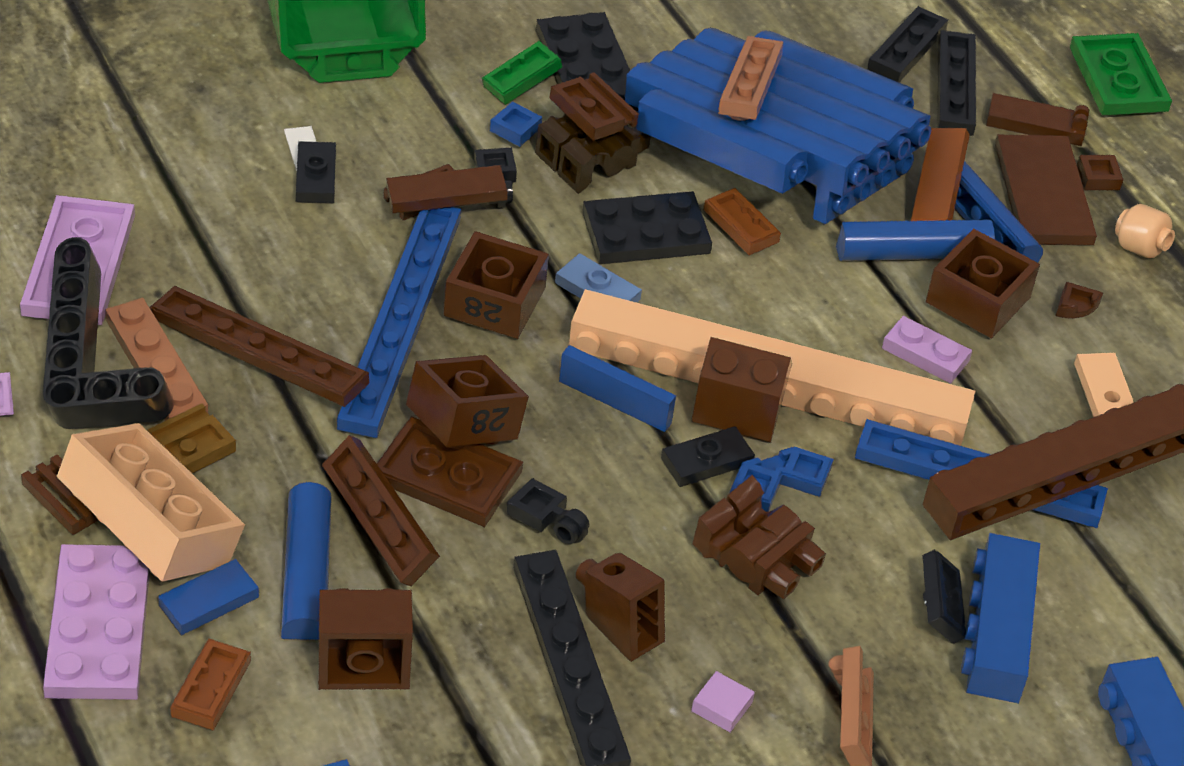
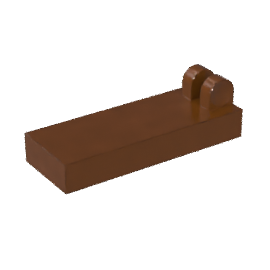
[986,93,1090,146]

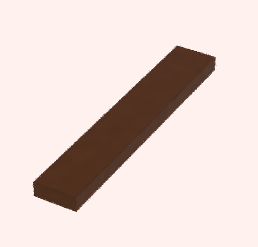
[149,286,370,407]

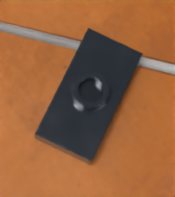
[296,141,336,203]
[661,426,755,487]
[922,549,966,644]

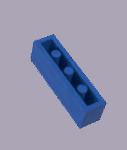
[961,533,1040,704]
[1098,657,1184,766]

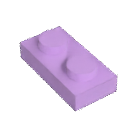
[882,316,972,384]

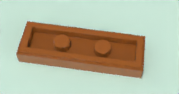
[911,128,970,221]

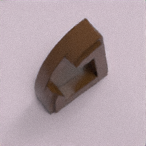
[1056,282,1103,318]

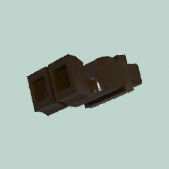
[535,114,651,194]

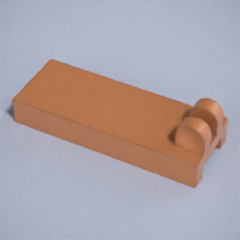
[829,646,874,766]

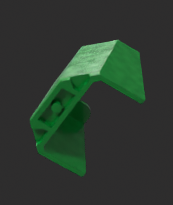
[267,0,426,83]

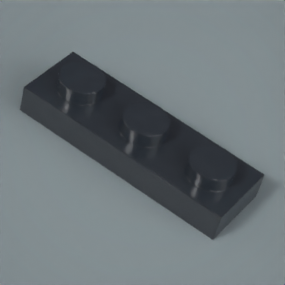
[867,6,949,82]

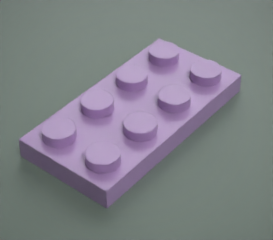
[20,195,135,325]
[43,544,150,700]

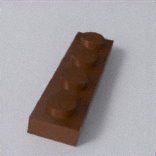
[322,435,440,587]

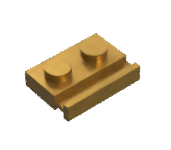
[147,403,236,473]

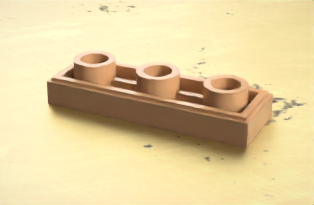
[1074,353,1134,417]

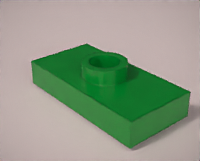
[482,41,562,105]

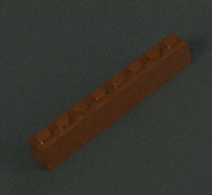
[922,384,1184,540]

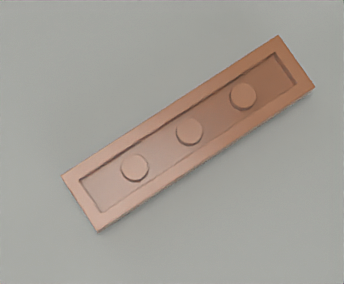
[718,36,784,121]
[105,298,208,421]

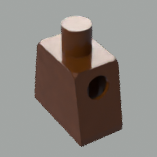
[575,553,665,662]

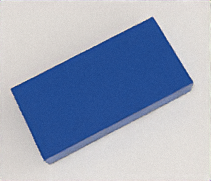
[158,559,259,635]

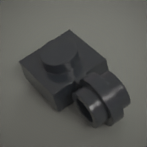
[474,147,517,208]
[507,478,590,545]

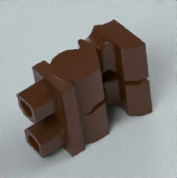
[692,475,826,599]

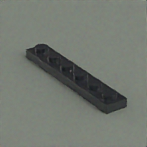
[513,550,631,766]

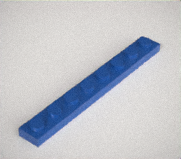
[337,207,461,438]

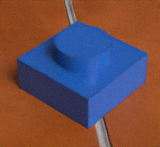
[490,101,542,147]

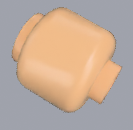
[1115,204,1175,258]

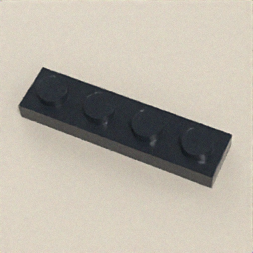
[937,30,976,136]

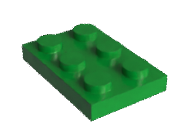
[1070,33,1172,115]

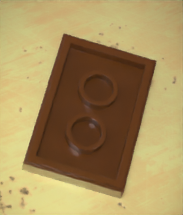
[377,416,523,527]

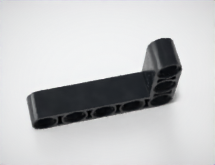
[43,237,174,429]

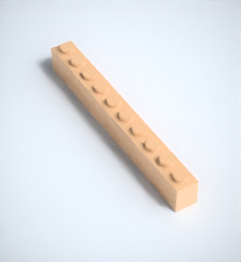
[569,289,975,446]

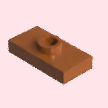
[704,188,781,255]
[170,639,251,731]

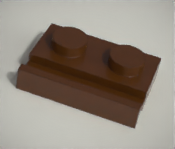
[549,72,639,141]

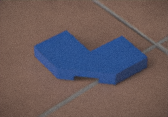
[730,446,834,512]

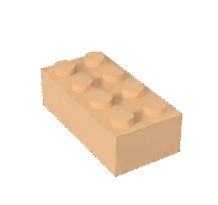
[57,423,245,582]

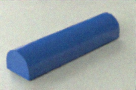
[955,161,1043,263]
[836,220,995,261]
[281,482,331,640]

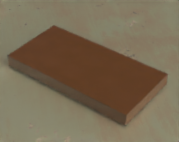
[995,134,1097,245]

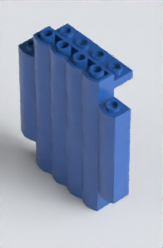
[625,28,931,224]

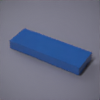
[559,345,676,432]

